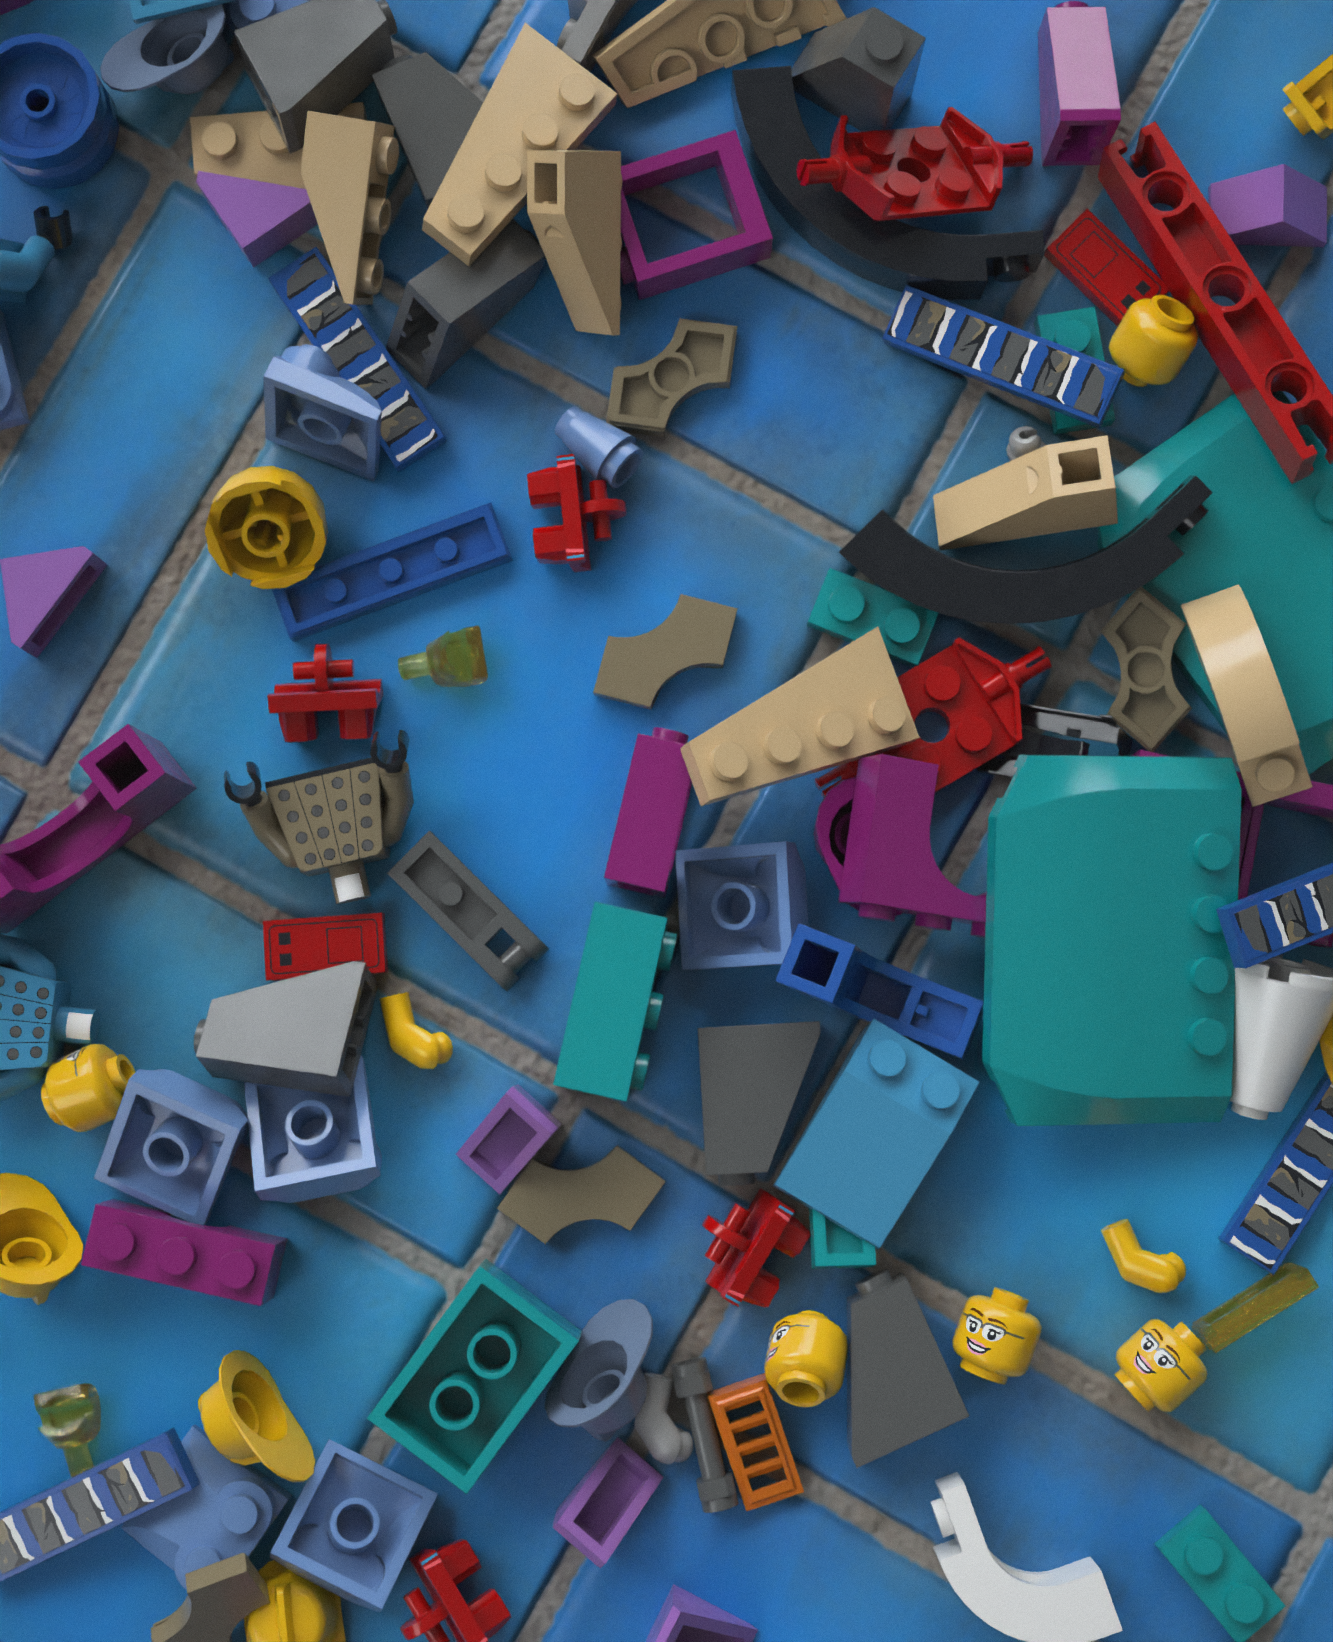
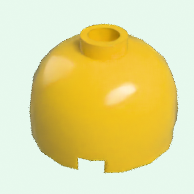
[205,466,328,589]

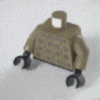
[224,730,414,904]

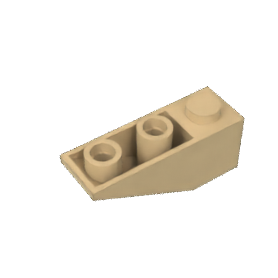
[300,111,399,305]
[527,150,622,336]
[933,435,1118,551]

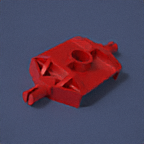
[796,107,1033,221]
[814,637,1052,798]

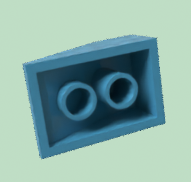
[773,1019,980,1249]

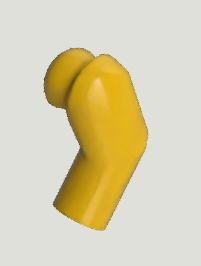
[379,992,453,1069]
[1100,1219,1186,1293]

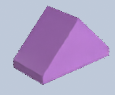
[1208,164,1327,247]
[196,171,318,268]
[0,546,107,658]
[455,1084,562,1194]
[552,1437,663,1568]
[646,1584,758,1642]

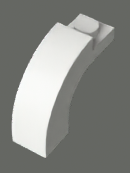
[930,1472,1123,1642]

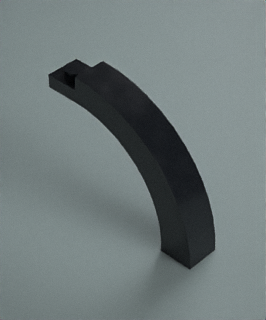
[731,66,1045,300]
[839,475,1213,624]

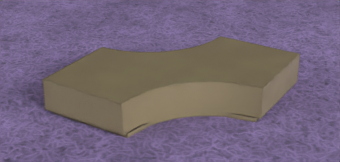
[606,319,738,437]
[1100,587,1192,752]
[593,594,738,710]
[497,1145,666,1244]
[151,1553,270,1642]

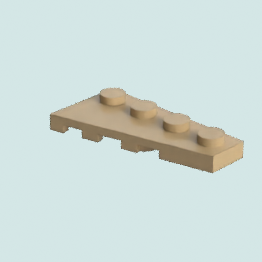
[592,0,847,108]
[422,23,618,266]
[680,627,920,806]

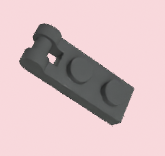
[387,831,549,991]

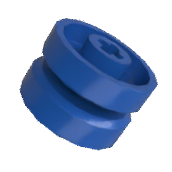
[0,32,119,189]

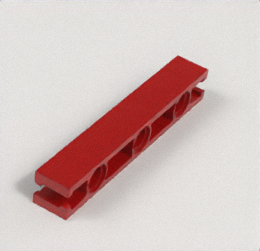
[1098,121,1333,484]

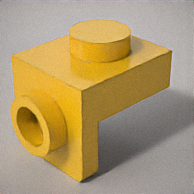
[1282,54,1333,140]

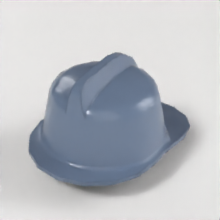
[100,4,234,95]
[545,1299,653,1442]

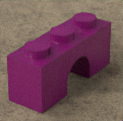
[81,1199,288,1306]

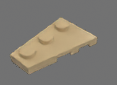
[190,102,367,189]

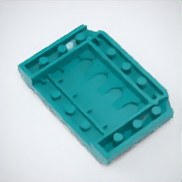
[1097,391,1333,775]
[982,755,1242,1126]

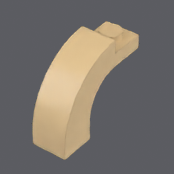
[1181,584,1313,807]

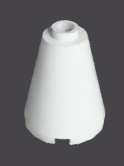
[1230,954,1333,1120]

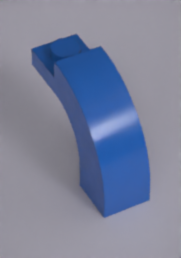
[775,923,984,1060]

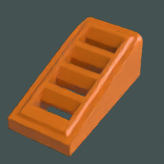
[708,1373,804,1512]

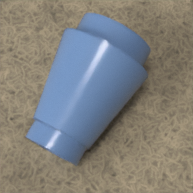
[555,406,643,488]

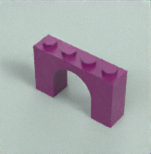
[0,724,197,934]
[839,754,986,938]

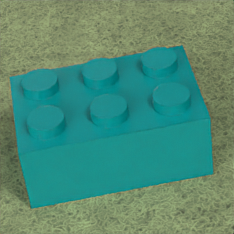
[553,902,677,1102]
[367,1258,582,1494]

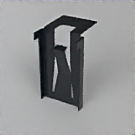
[977,703,1133,778]

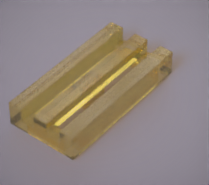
[1191,1262,1319,1353]

